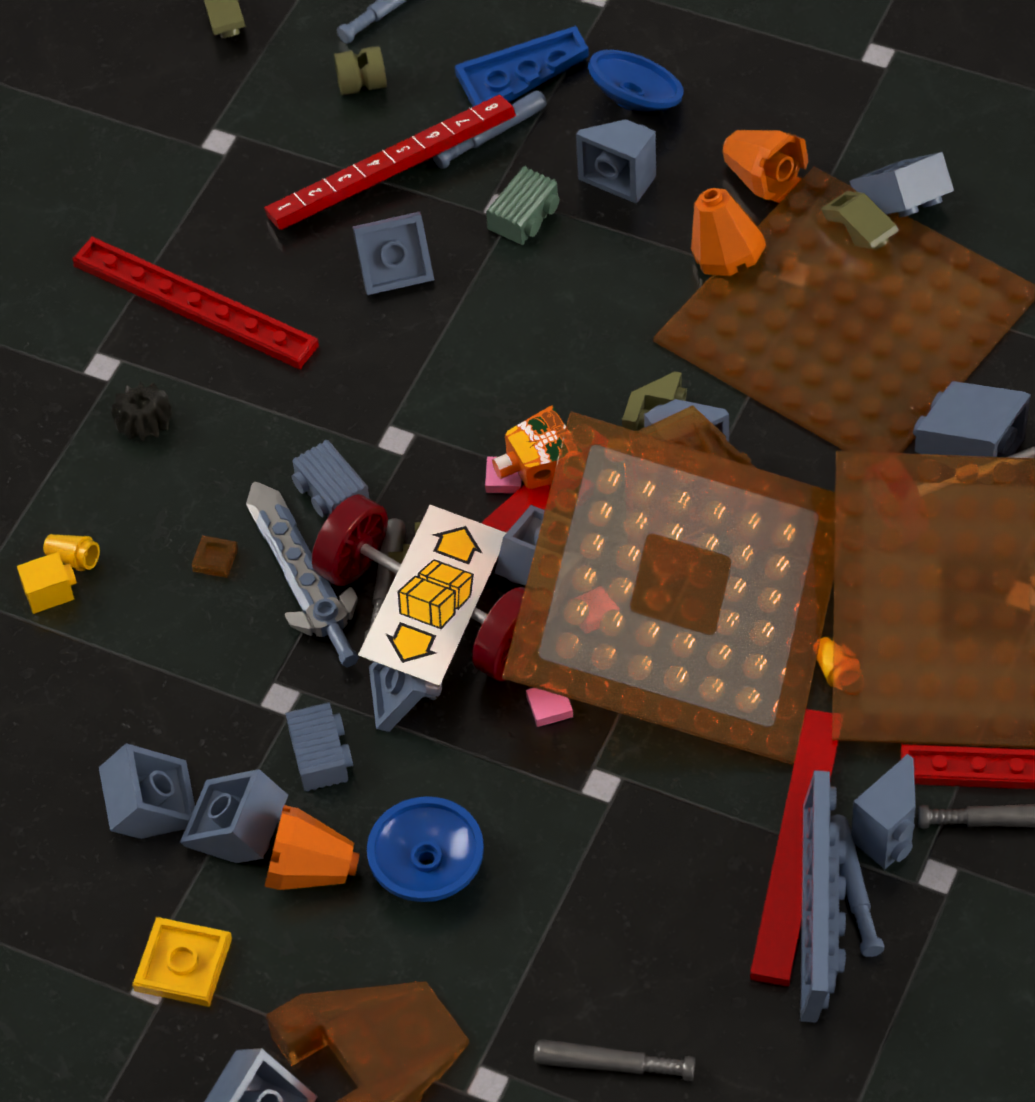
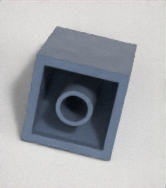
[913,381,1031,487]

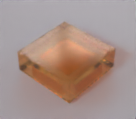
[192,535,238,578]

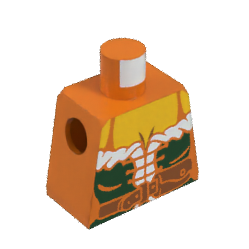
[492,405,583,489]

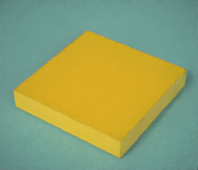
[133,917,232,1007]

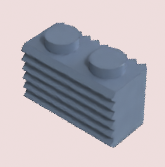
[292,440,369,517]
[285,702,353,792]

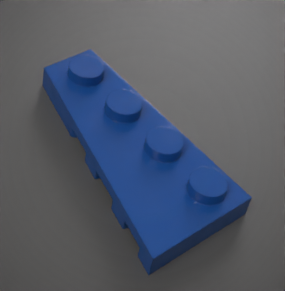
[455,26,589,107]

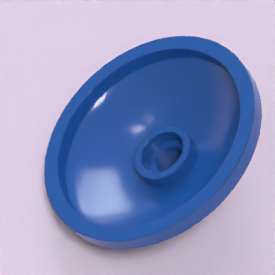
[588,50,684,111]
[367,797,484,902]

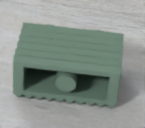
[486,166,560,245]

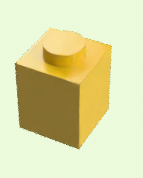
[17,552,77,614]

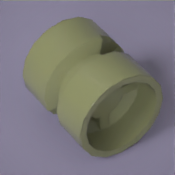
[334,46,387,95]

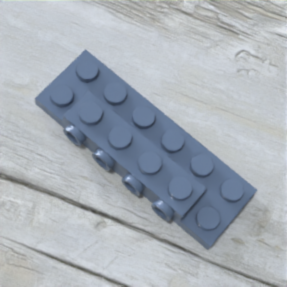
[801,771,846,1023]

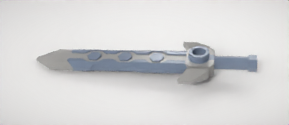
[246,482,359,667]

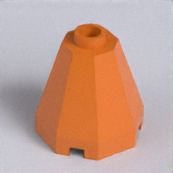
[723,130,809,203]
[691,188,766,276]
[264,805,360,890]

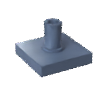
[353,212,434,295]
[369,662,442,732]

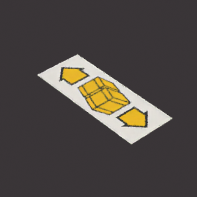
[358,505,506,686]

